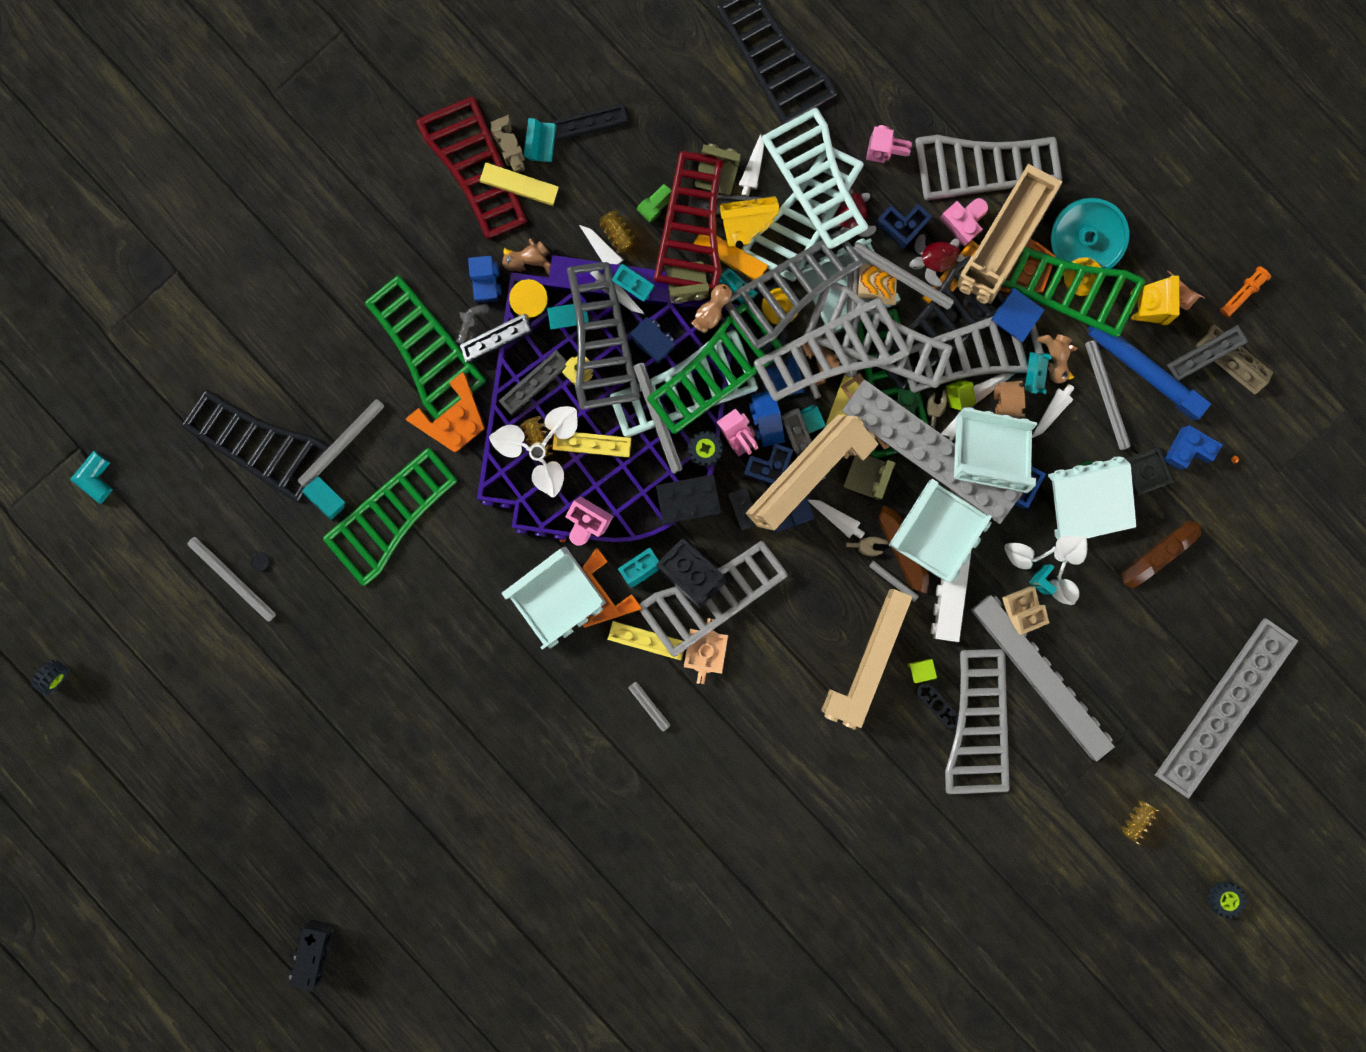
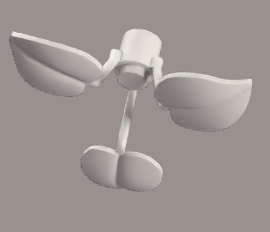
[489,406,577,497]
[1004,536,1087,605]

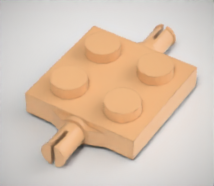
[684,618,728,684]

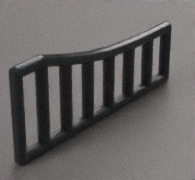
[716,0,838,125]
[874,256,1006,389]
[182,390,329,502]

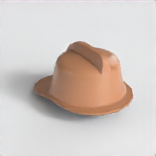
[1167,271,1205,310]

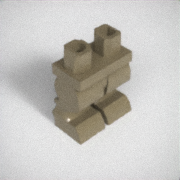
[491,115,525,173]

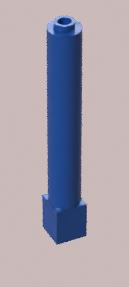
[1087,323,1211,421]

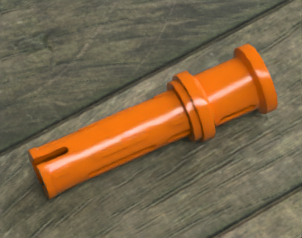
[1220,267,1271,318]

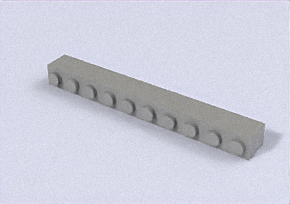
[971,596,1114,762]

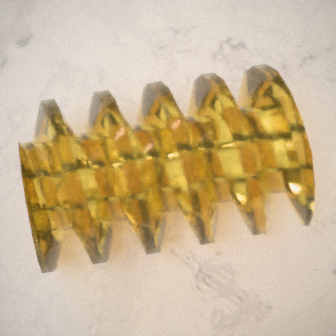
[598,210,635,254]
[520,416,554,459]
[1121,801,1161,845]

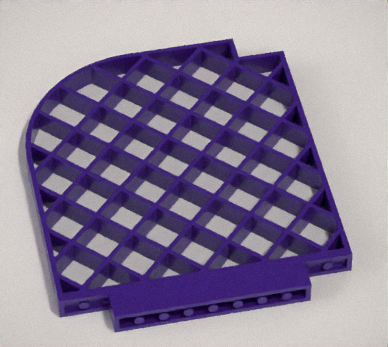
[477,255,739,542]

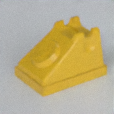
[719,196,779,247]
[1130,276,1179,325]

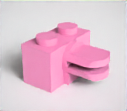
[866,125,912,163]
[939,198,988,247]
[717,409,759,457]
[565,497,614,545]

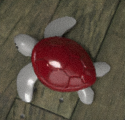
[822,188,876,237]
[909,234,965,287]

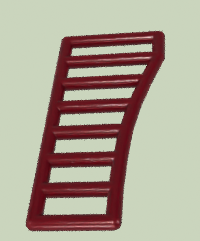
[416,96,527,239]
[654,151,724,292]

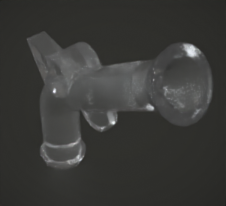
[455,304,488,344]

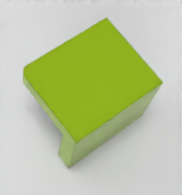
[946,379,976,410]
[908,659,937,683]

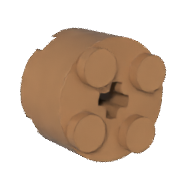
[994,381,1025,419]

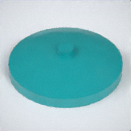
[1050,198,1129,269]

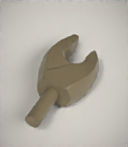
[927,389,948,429]
[846,537,889,557]

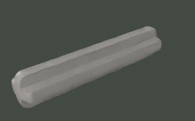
[629,682,670,731]

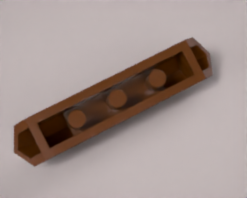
[878,506,929,594]
[1121,521,1201,589]

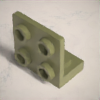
[844,455,895,500]

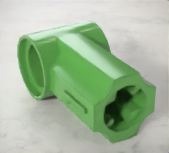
[636,184,671,223]

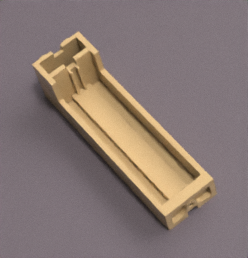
[957,164,1062,305]
[746,415,878,530]
[821,589,913,729]

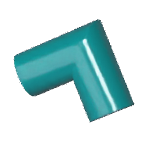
[70,450,113,504]

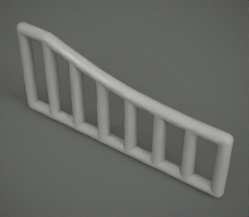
[915,135,1062,200]
[804,283,952,388]
[754,298,910,401]
[904,317,1044,393]
[639,541,788,657]
[945,649,1010,794]

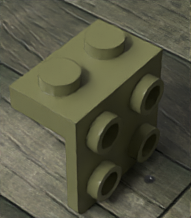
[695,144,741,195]
[666,261,709,303]

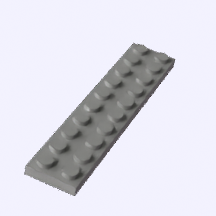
[841,379,1023,524]
[1155,618,1298,799]

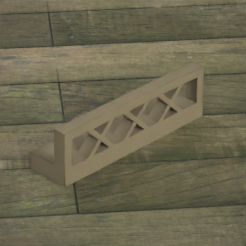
[1196,324,1273,394]

